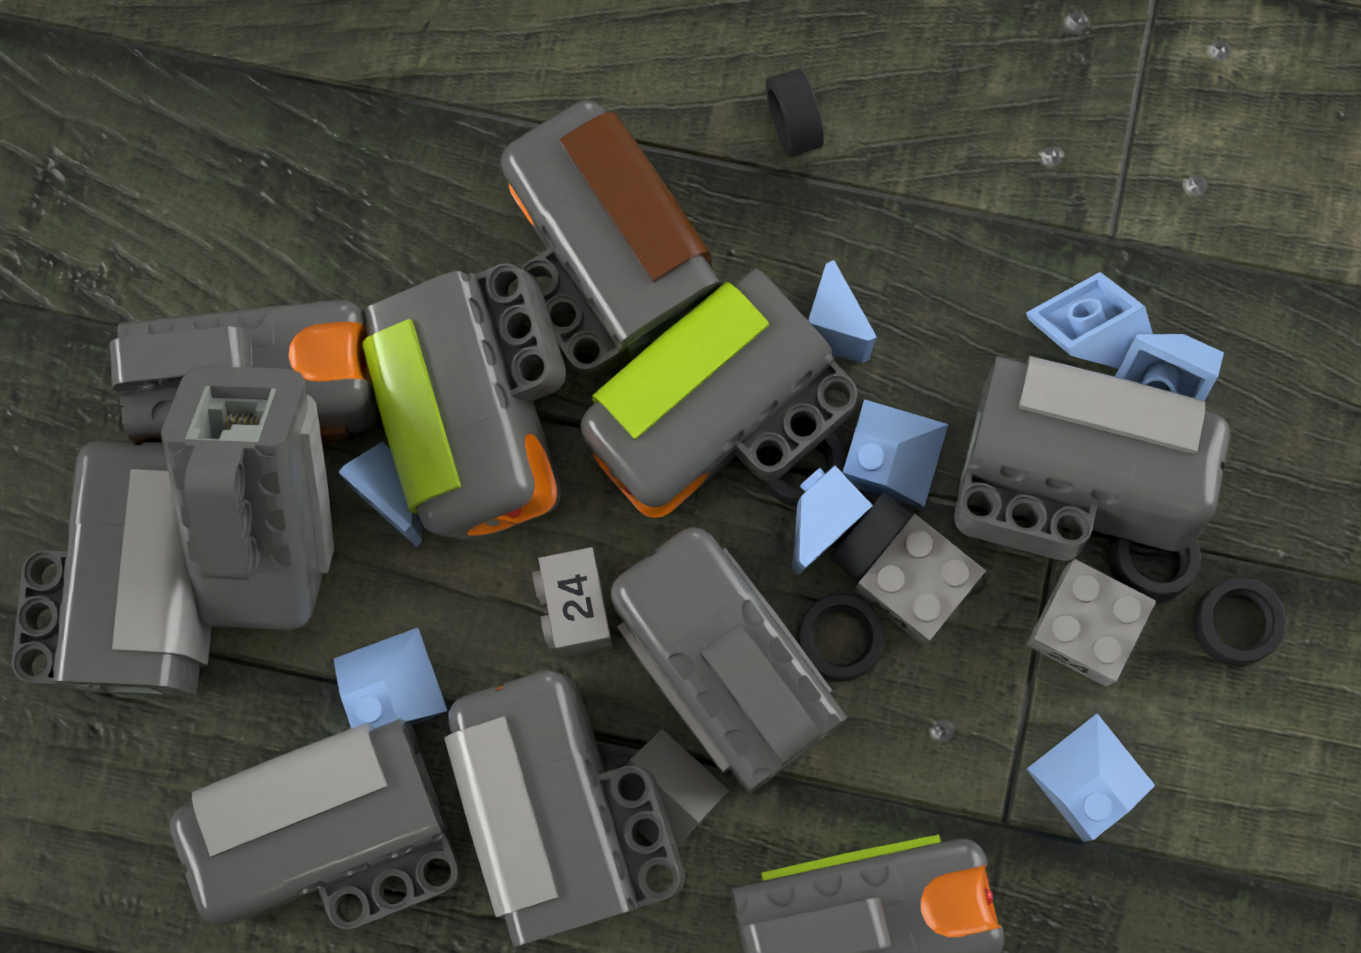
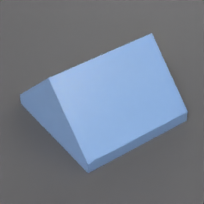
[808,260,877,363]

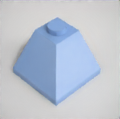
[1026,272,1153,369]
[1114,334,1224,401]
[842,399,948,508]
[339,442,423,547]
[792,466,873,576]
[333,627,448,728]
[1026,714,1155,842]

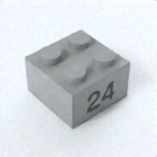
[854,514,986,647]
[532,547,613,658]
[1026,559,1156,687]

